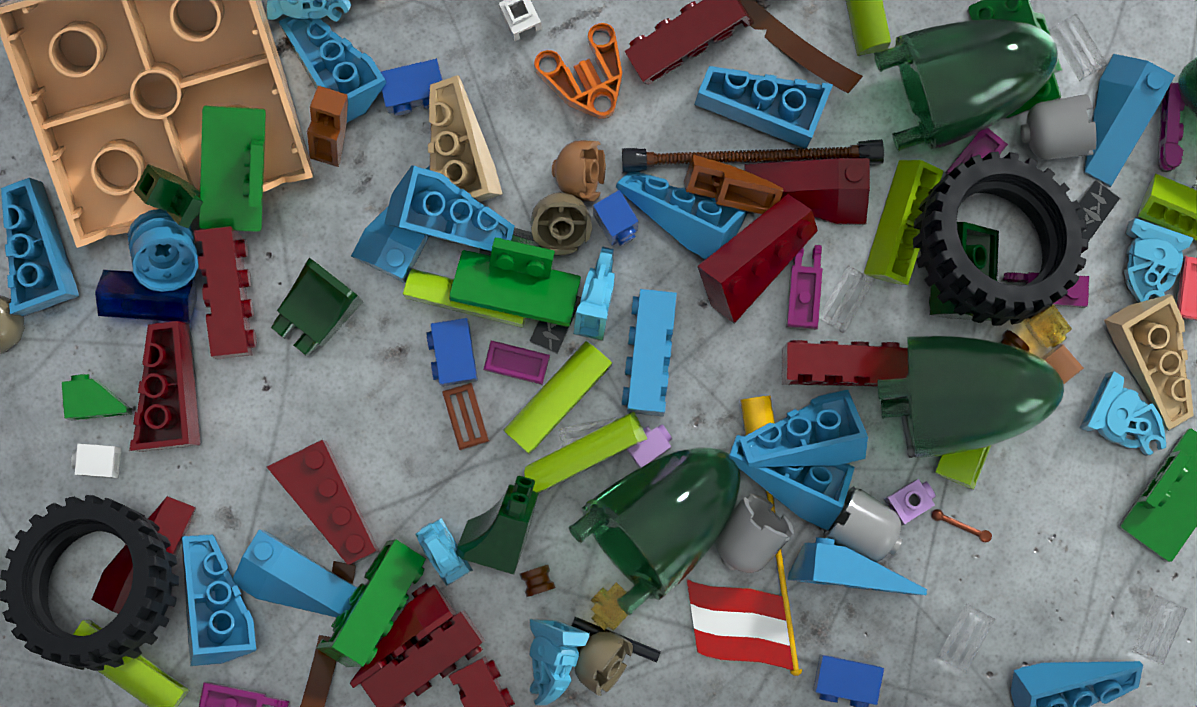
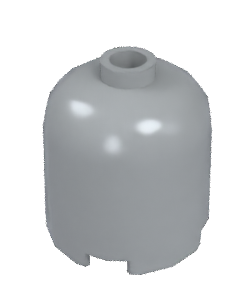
[1021,94,1097,159]
[823,486,902,562]
[715,494,794,573]

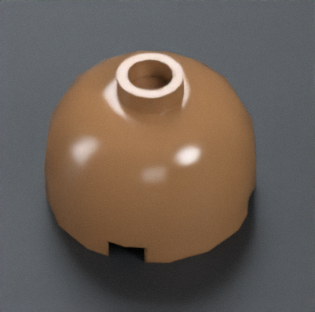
[552,140,606,201]

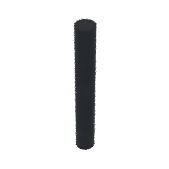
[571,617,661,663]

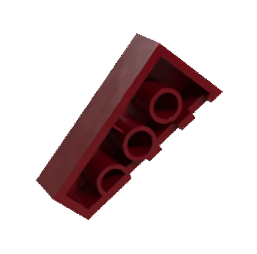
[624,0,754,85]
[697,194,818,324]
[194,226,257,359]
[129,321,200,452]
[782,340,908,387]
[267,439,380,565]
[360,610,486,707]
[448,656,515,707]

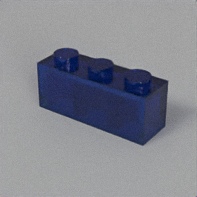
[95,269,197,323]

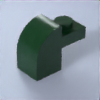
[134,164,203,229]

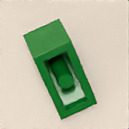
[62,374,133,421]

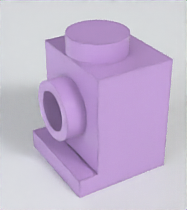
[627,424,672,469]
[884,479,936,525]

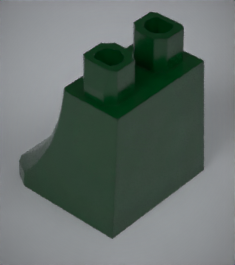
[271,258,363,356]
[456,476,539,575]

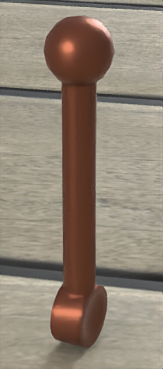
[932,509,992,542]

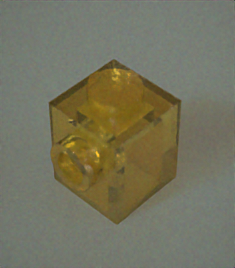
[1023,304,1072,348]
[590,582,639,631]

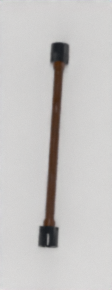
[622,139,884,172]

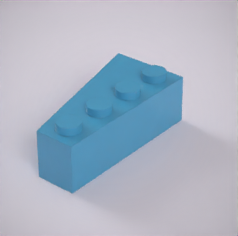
[1,178,79,316]
[622,289,677,417]

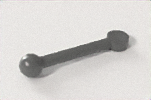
[895,395,916,458]

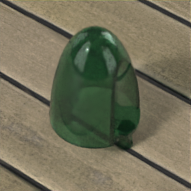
[874,19,1058,152]
[878,336,1064,458]
[568,447,741,615]

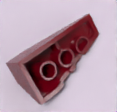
[744,158,870,225]
[91,496,196,614]
[350,583,457,688]

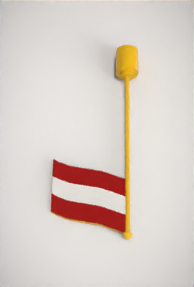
[687,395,802,676]

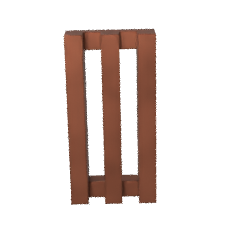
[442,383,489,450]

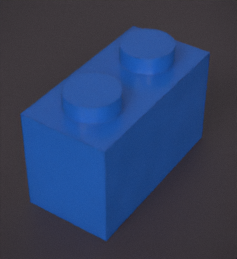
[381,58,442,116]
[593,190,639,246]
[426,318,478,387]
[813,654,884,707]

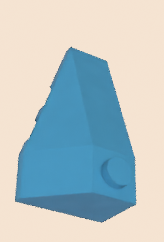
[279,16,386,122]
[351,165,430,283]
[616,172,749,259]
[739,390,868,467]
[728,435,855,531]
[182,534,256,666]
[788,537,927,595]
[1011,661,1143,707]

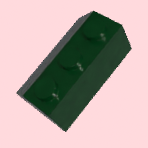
[929,222,999,321]

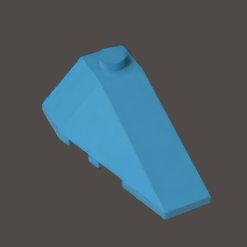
[1083,54,1175,187]
[384,165,515,251]
[233,530,357,617]

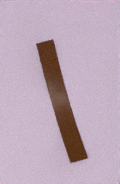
[740,0,863,94]
[300,561,356,707]

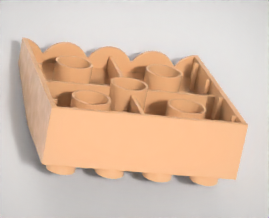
[0,0,314,248]

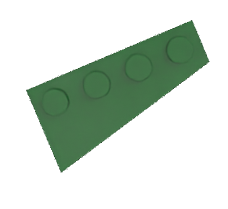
[316,539,426,667]

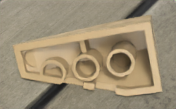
[428,75,503,202]
[1104,294,1194,431]

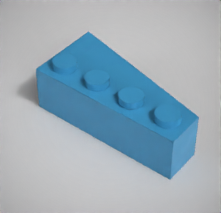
[694,66,833,149]

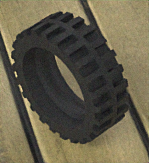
[913,151,1089,326]
[0,495,179,671]

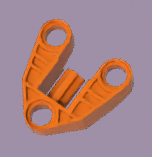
[534,23,622,119]

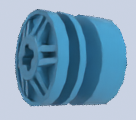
[127,209,198,292]

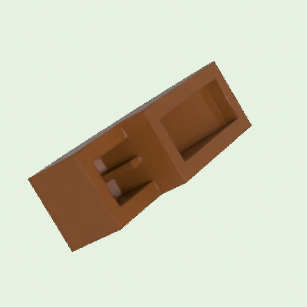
[307,86,348,167]
[684,155,783,214]

